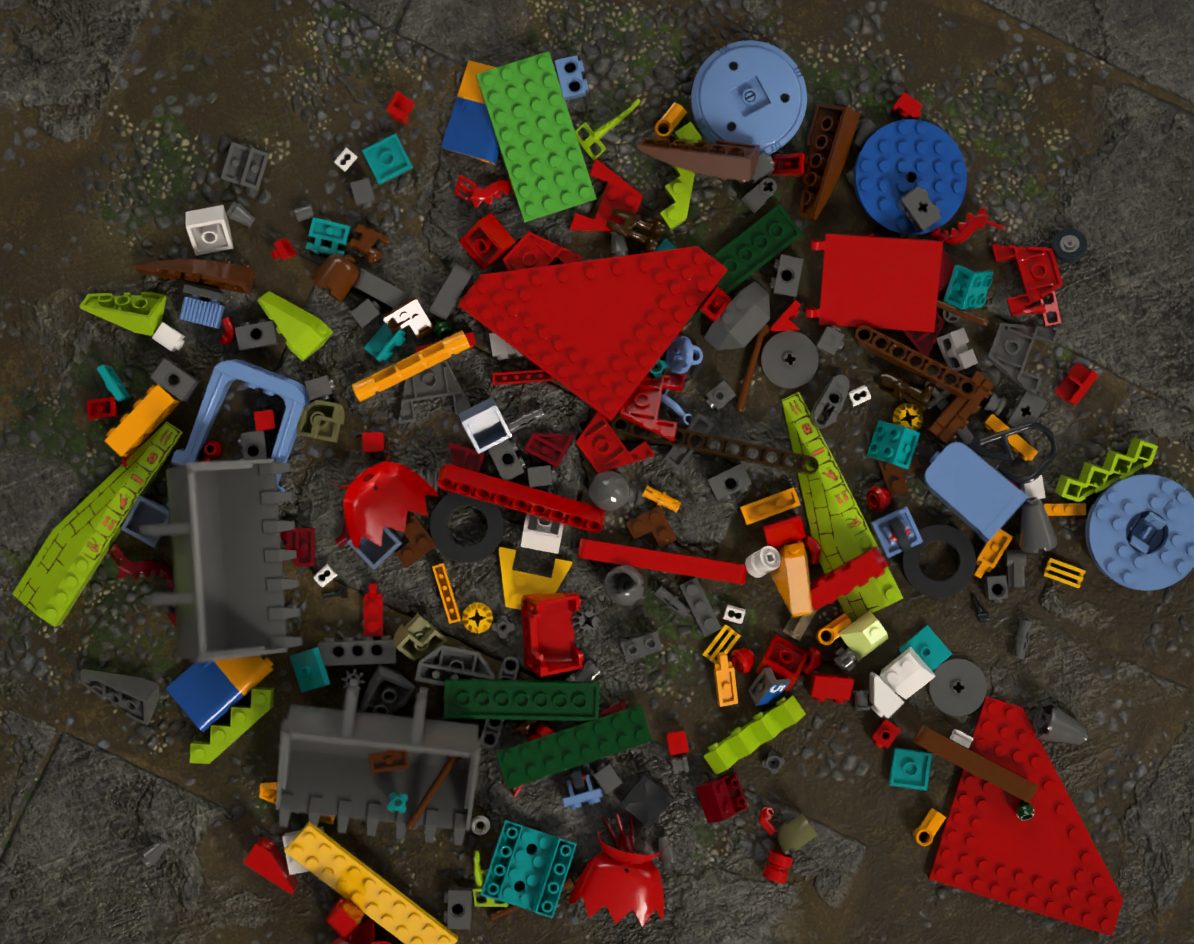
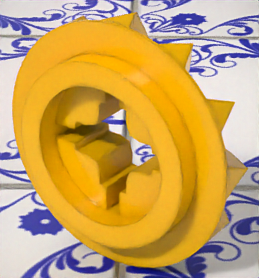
[893,403,923,431]
[462,603,493,633]

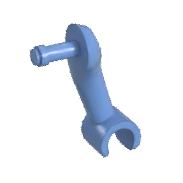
[661,389,693,427]

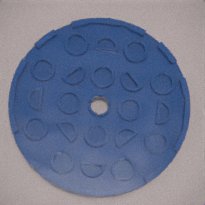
[854,119,967,236]

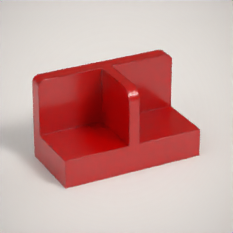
[386,90,415,126]
[1054,362,1099,406]

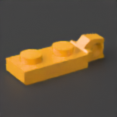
[973,529,1013,579]
[714,652,738,707]

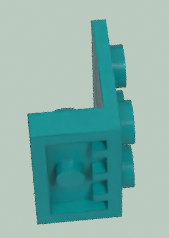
[943,265,993,310]
[364,323,406,363]
[867,421,920,470]

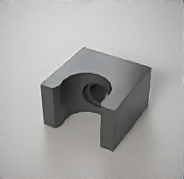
[150,358,202,402]

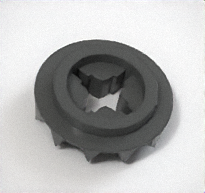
[572,605,601,635]

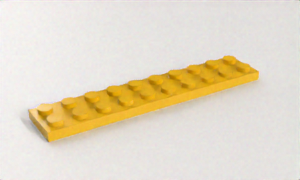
[284,822,458,944]

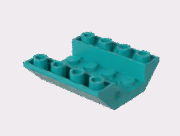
[480,820,577,918]

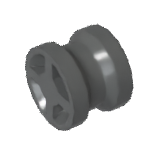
[940,309,961,324]
[983,392,1006,416]
[671,753,689,775]

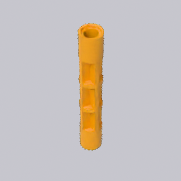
[352,330,471,402]

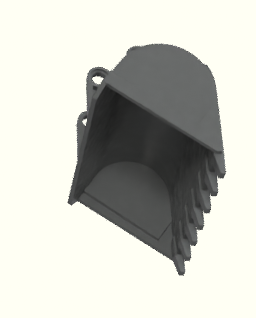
[139,459,303,663]
[276,678,481,846]

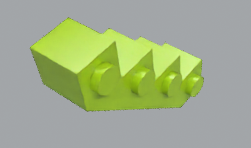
[659,122,702,231]
[1055,437,1158,502]
[190,687,274,764]
[704,695,806,775]

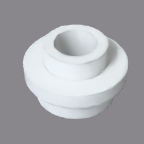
[471,815,490,835]

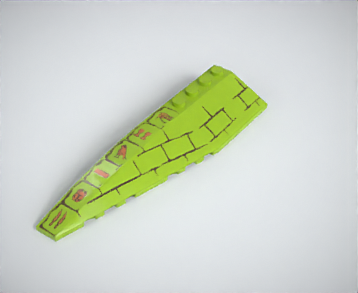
[782,392,903,622]
[12,422,183,627]

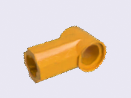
[654,102,687,139]
[816,613,852,645]
[913,808,946,846]

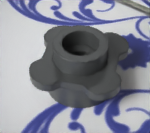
[492,616,515,639]
[762,751,785,774]

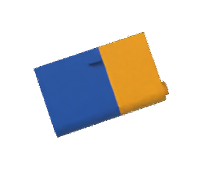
[441,60,500,165]
[166,655,274,732]

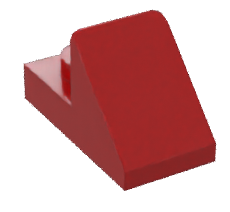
[769,300,801,332]
[86,397,119,420]

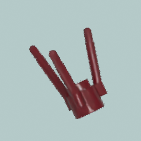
[602,813,636,852]

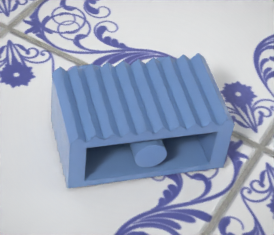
[179,294,225,329]

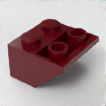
[696,772,748,823]

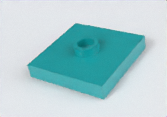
[362,133,413,185]
[96,365,131,402]
[898,625,952,671]
[289,647,330,692]
[888,747,932,791]

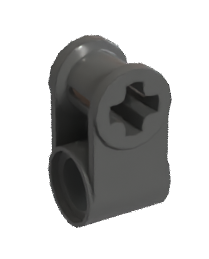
[741,178,777,213]

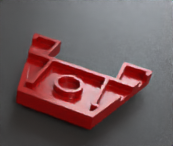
[570,159,643,232]
[502,232,583,271]
[991,244,1063,317]
[620,373,686,441]
[576,412,655,473]

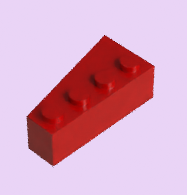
[324,896,364,938]

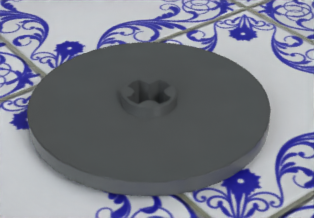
[761,331,819,389]
[929,658,987,716]

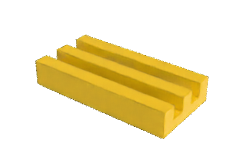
[1043,558,1086,589]
[702,624,741,664]

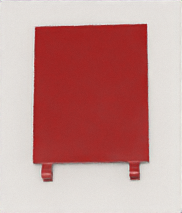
[806,233,943,332]

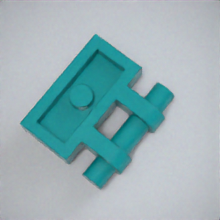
[306,217,351,256]

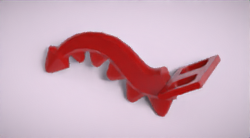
[454,175,514,208]
[930,207,1006,244]
[1012,291,1061,326]

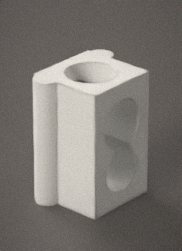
[334,148,357,172]
[847,385,871,407]
[313,564,337,587]
[723,604,745,624]
[950,729,973,748]

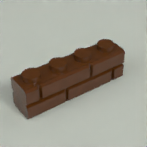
[925,371,994,445]

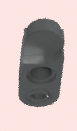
[810,375,850,429]

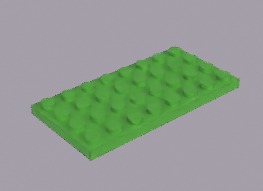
[475,51,597,223]

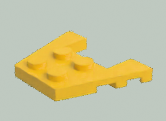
[499,547,572,610]

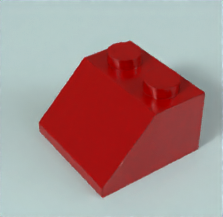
[459,213,516,271]
[761,515,806,550]
[755,634,809,691]
[809,672,854,703]

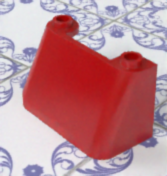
[521,592,584,677]

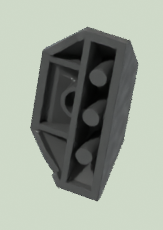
[704,282,770,351]
[415,645,495,686]

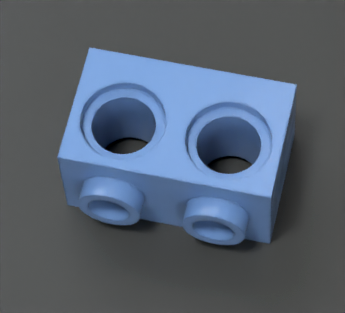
[555,55,589,101]

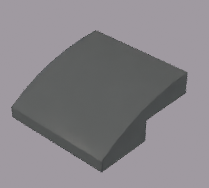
[220,142,269,190]

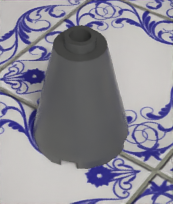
[1019,497,1057,553]
[1032,702,1088,745]

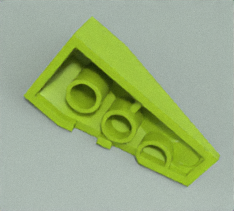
[257,291,333,362]
[79,292,166,336]

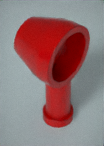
[201,440,222,463]

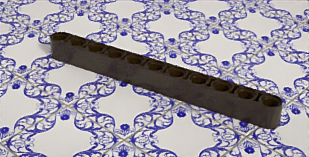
[612,416,819,475]

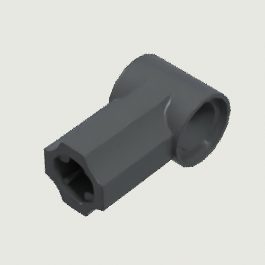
[1004,549,1027,587]
[564,659,601,681]

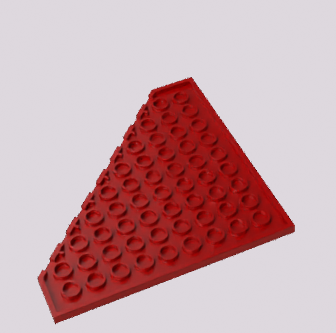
[458,246,728,422]
[928,696,1123,936]

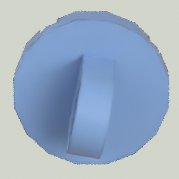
[665,336,703,374]

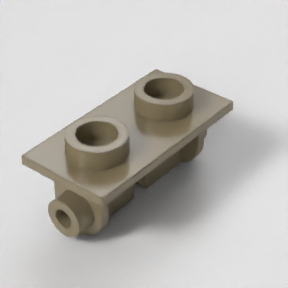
[783,607,818,641]

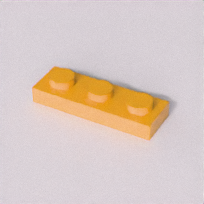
[740,487,801,525]

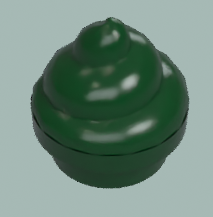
[434,321,453,340]
[1015,800,1035,821]

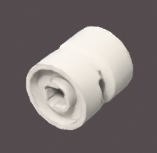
[745,546,781,578]

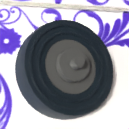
[1052,229,1087,263]

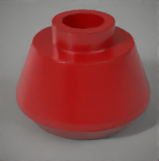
[867,486,892,512]
[730,648,755,673]

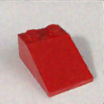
[243,837,299,895]

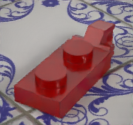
[364,583,383,636]

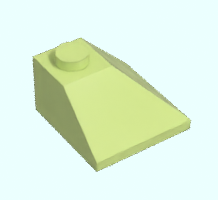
[839,610,889,661]

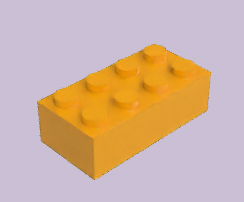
[105,384,182,457]

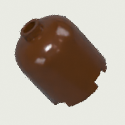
[311,254,359,302]

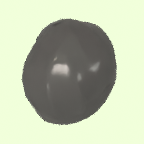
[588,471,630,511]
[603,565,644,606]

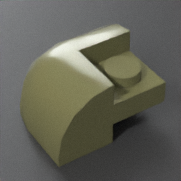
[296,400,345,443]
[394,613,447,661]
[777,813,817,855]

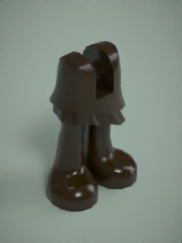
[606,208,665,253]
[878,371,936,412]

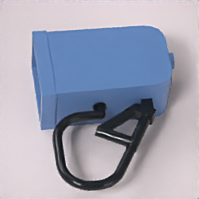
[923,423,1058,542]

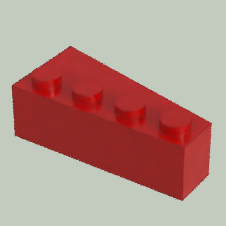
[810,546,889,611]

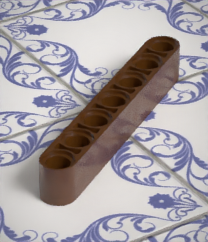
[855,326,976,400]
[913,724,1039,803]

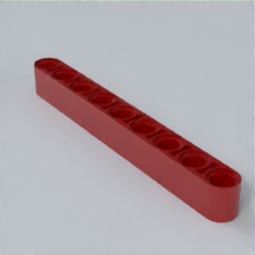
[437,464,605,532]
[577,538,747,585]

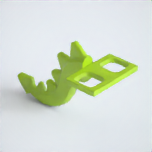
[575,99,641,161]
[473,851,508,907]

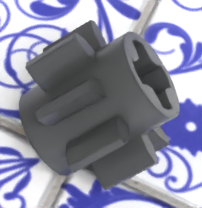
[833,647,857,671]
[341,668,366,691]

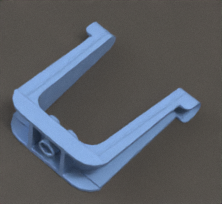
[171,359,311,506]

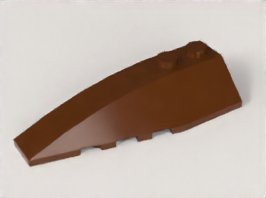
[799,103,860,220]
[637,138,760,182]
[135,259,256,295]

